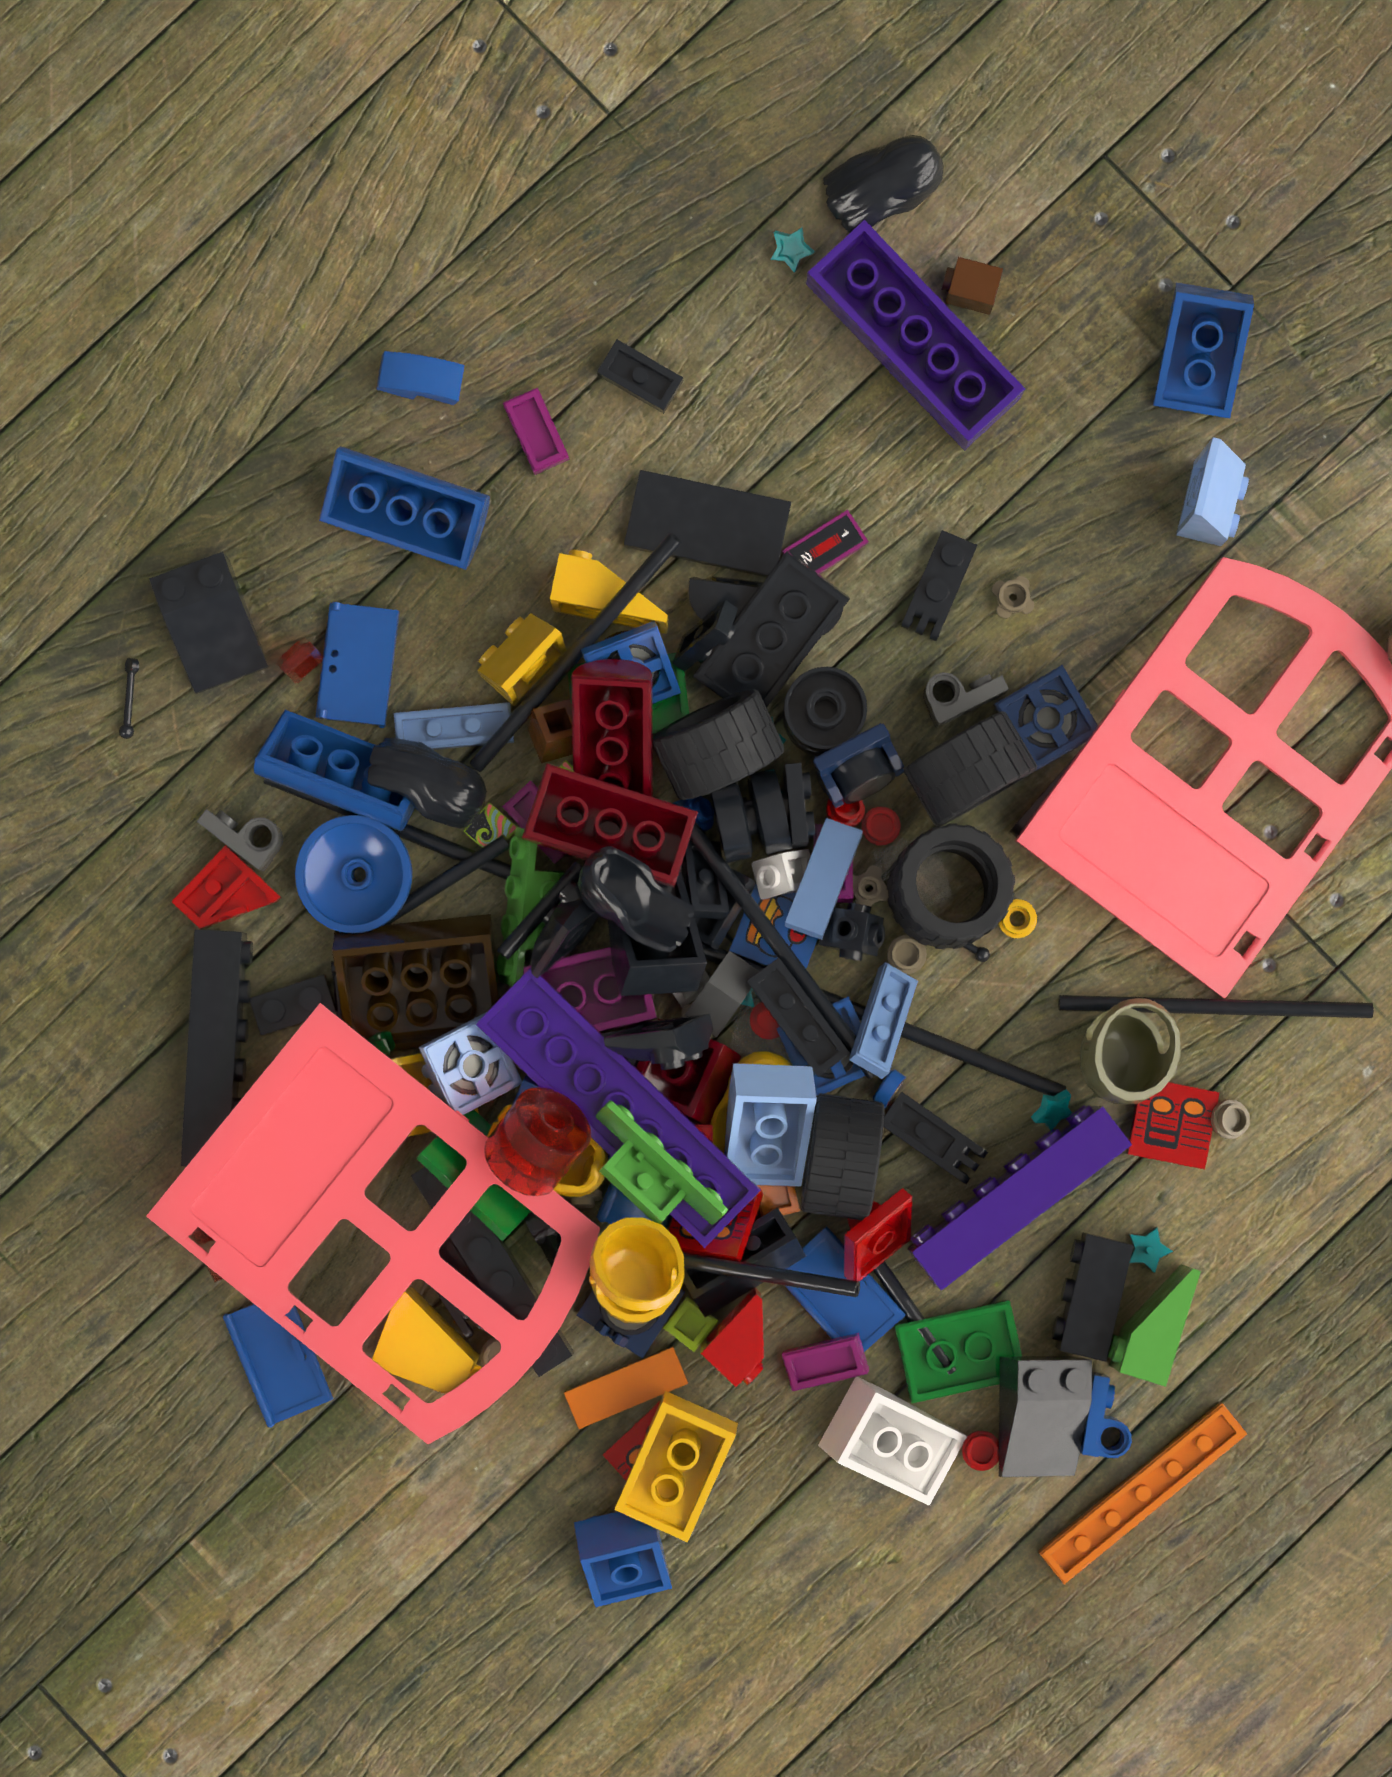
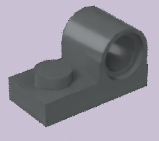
[923,672,1009,728]
[197,809,283,872]

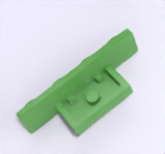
[497,827,565,986]
[596,1100,728,1225]

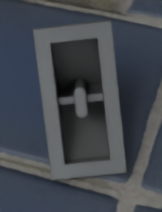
[685,951,759,1038]

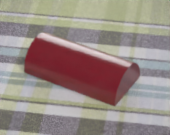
[571,659,653,797]
[522,764,698,888]

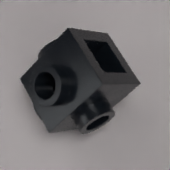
[819,903,885,961]

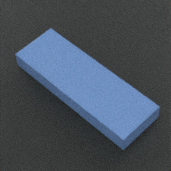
[394,703,514,750]
[785,818,863,940]
[849,962,918,1079]

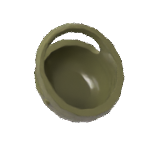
[1080,998,1181,1104]

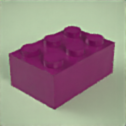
[523,947,657,1032]

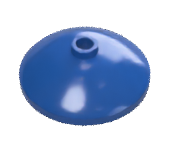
[295,815,412,933]

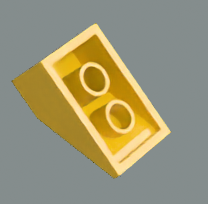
[550,549,669,634]
[477,613,566,706]
[614,1391,738,1543]

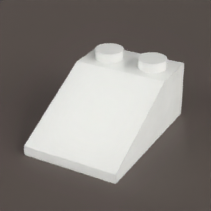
[818,1377,967,1505]

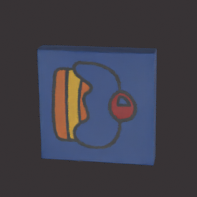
[729,884,818,968]

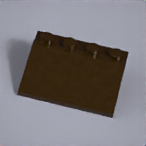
[332,914,500,1051]

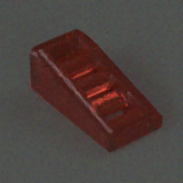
[277,637,323,684]

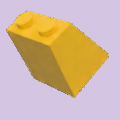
[372,1286,482,1394]

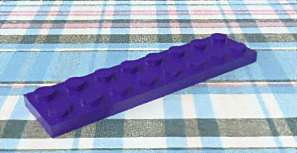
[476,968,761,1248]

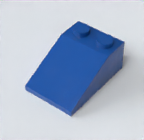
[1153,282,1254,418]

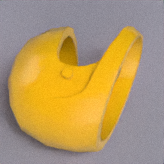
[589,1217,684,1323]

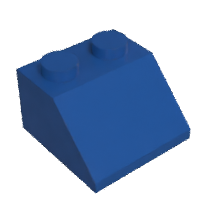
[574,1512,672,1607]

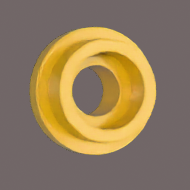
[998,899,1037,938]

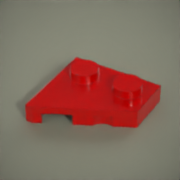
[172,845,282,929]

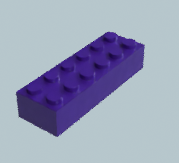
[806,220,1025,451]
[907,1105,1132,1291]

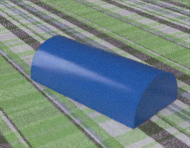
[319,446,490,570]
[254,710,415,832]

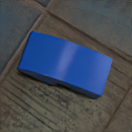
[376,351,465,406]

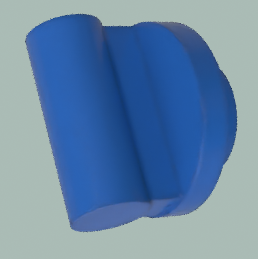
[672,796,714,832]

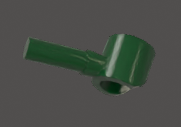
[369,1030,396,1057]

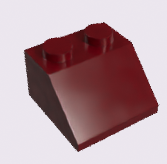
[636,1018,741,1124]

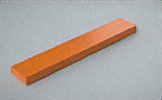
[1038,1402,1247,1584]

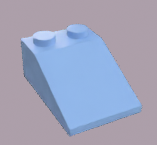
[1176,437,1249,546]
[724,1063,817,1186]

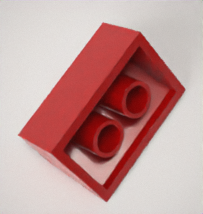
[700,1288,764,1387]

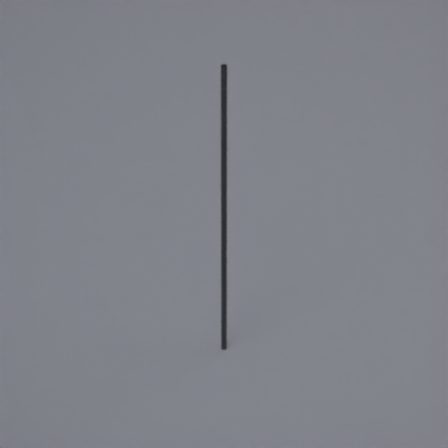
[263,778,1066,1096]

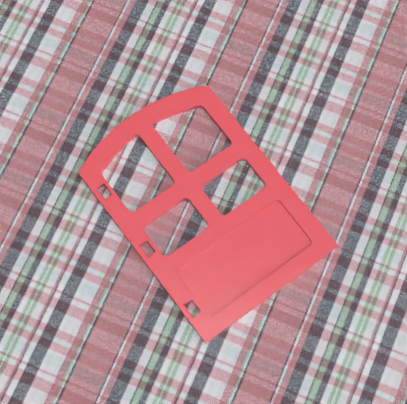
[1015,557,1392,999]
[146,1003,600,1444]

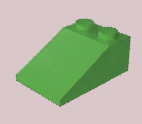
[1108,1264,1201,1387]

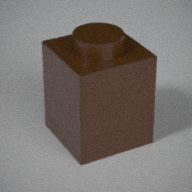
[941,257,1003,315]
[528,699,573,763]

